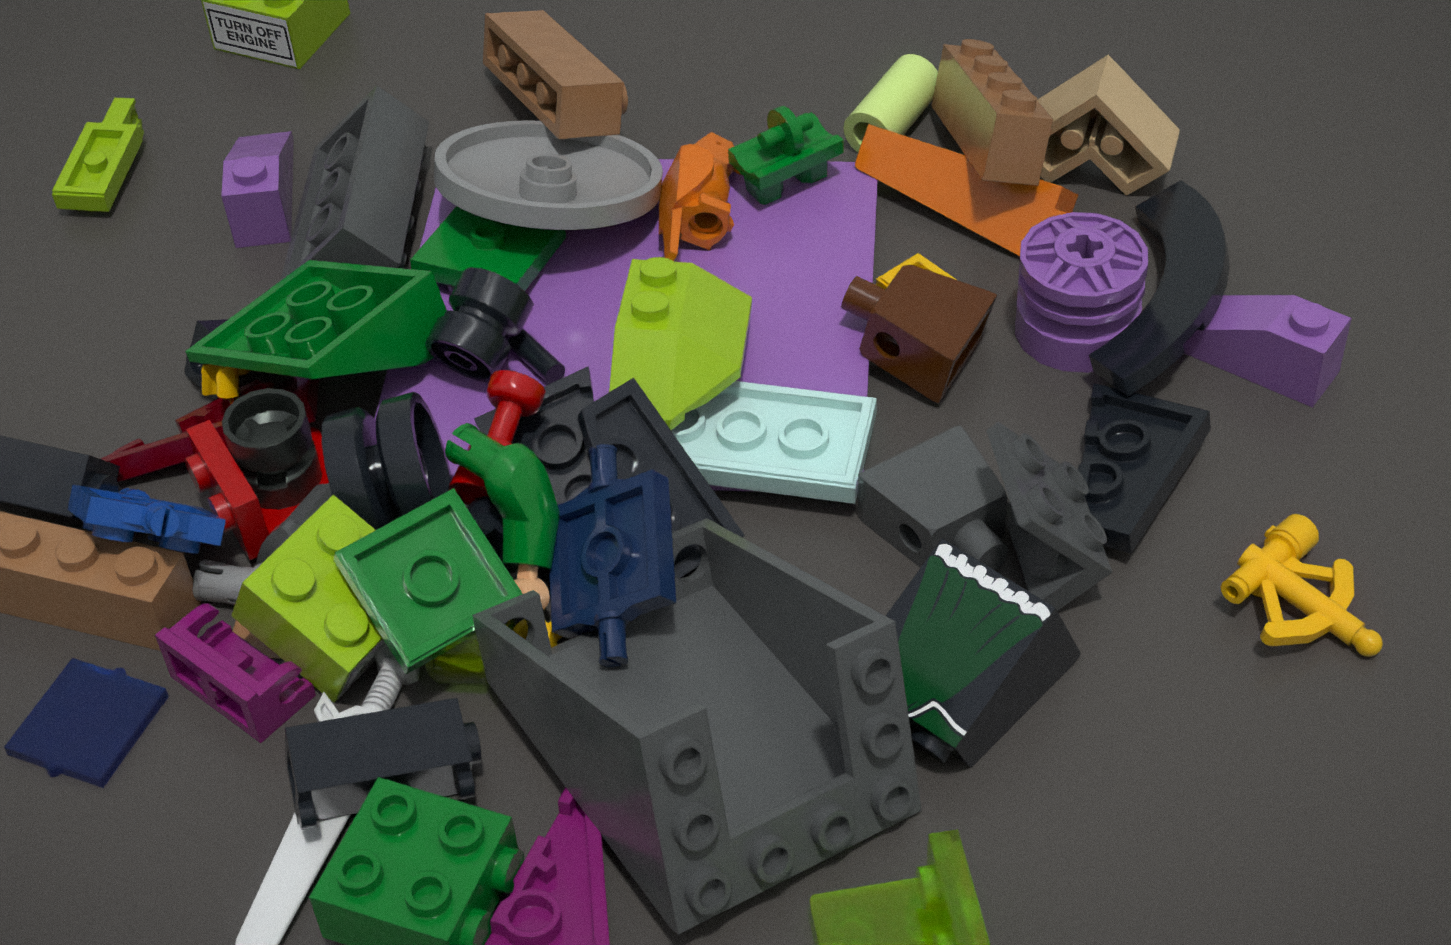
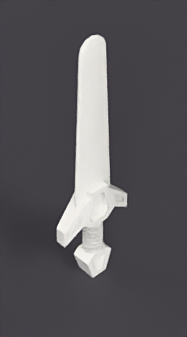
[235,644,420,945]

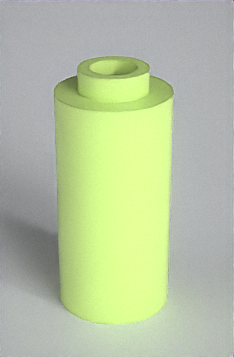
[844,54,938,152]

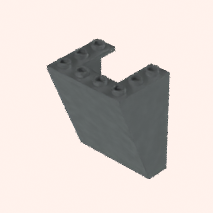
[472,518,922,935]

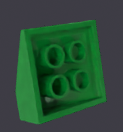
[185,260,447,379]

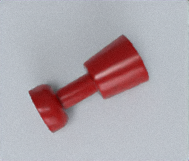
[448,370,546,506]

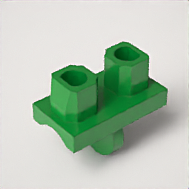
[728,106,844,205]

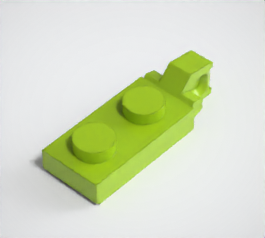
[52,97,144,212]

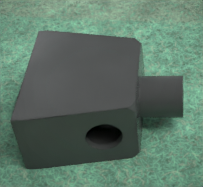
[858,424,1009,570]

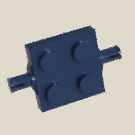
[550,444,677,667]

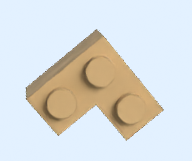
[1038,54,1180,196]

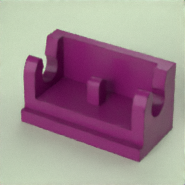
[155,603,316,743]

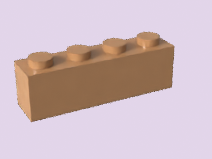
[483,10,628,139]
[931,39,1053,186]
[0,512,201,651]

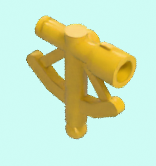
[1221,514,1383,657]

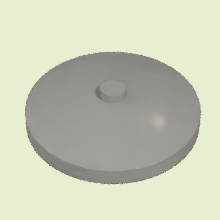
[434,120,663,230]

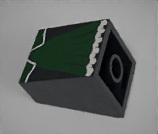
[886,538,1081,768]

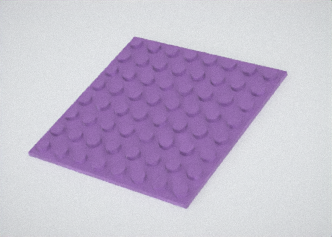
[374,159,878,492]

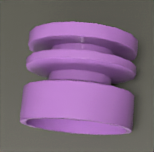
[1015,212,1148,373]

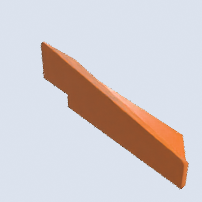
[855,124,1078,256]

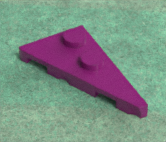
[485,787,610,945]

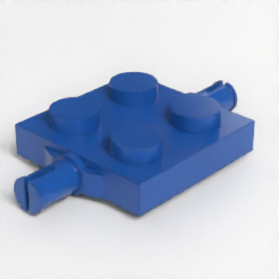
[67,485,226,554]

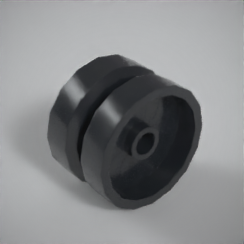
[322,392,452,530]

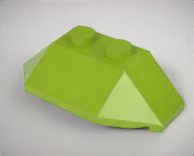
[609,257,752,430]

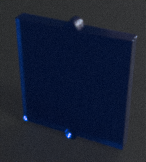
[4,658,169,788]

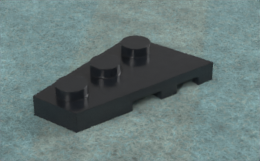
[1078,383,1211,554]

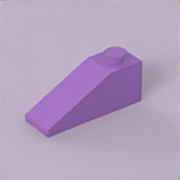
[221,131,294,248]
[1183,295,1352,408]

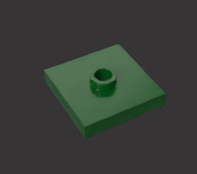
[410,206,566,291]
[334,488,522,675]

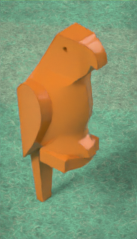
[659,132,741,261]

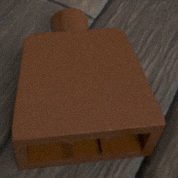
[841,265,997,403]

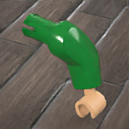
[445,423,560,610]

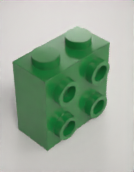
[309,777,524,945]

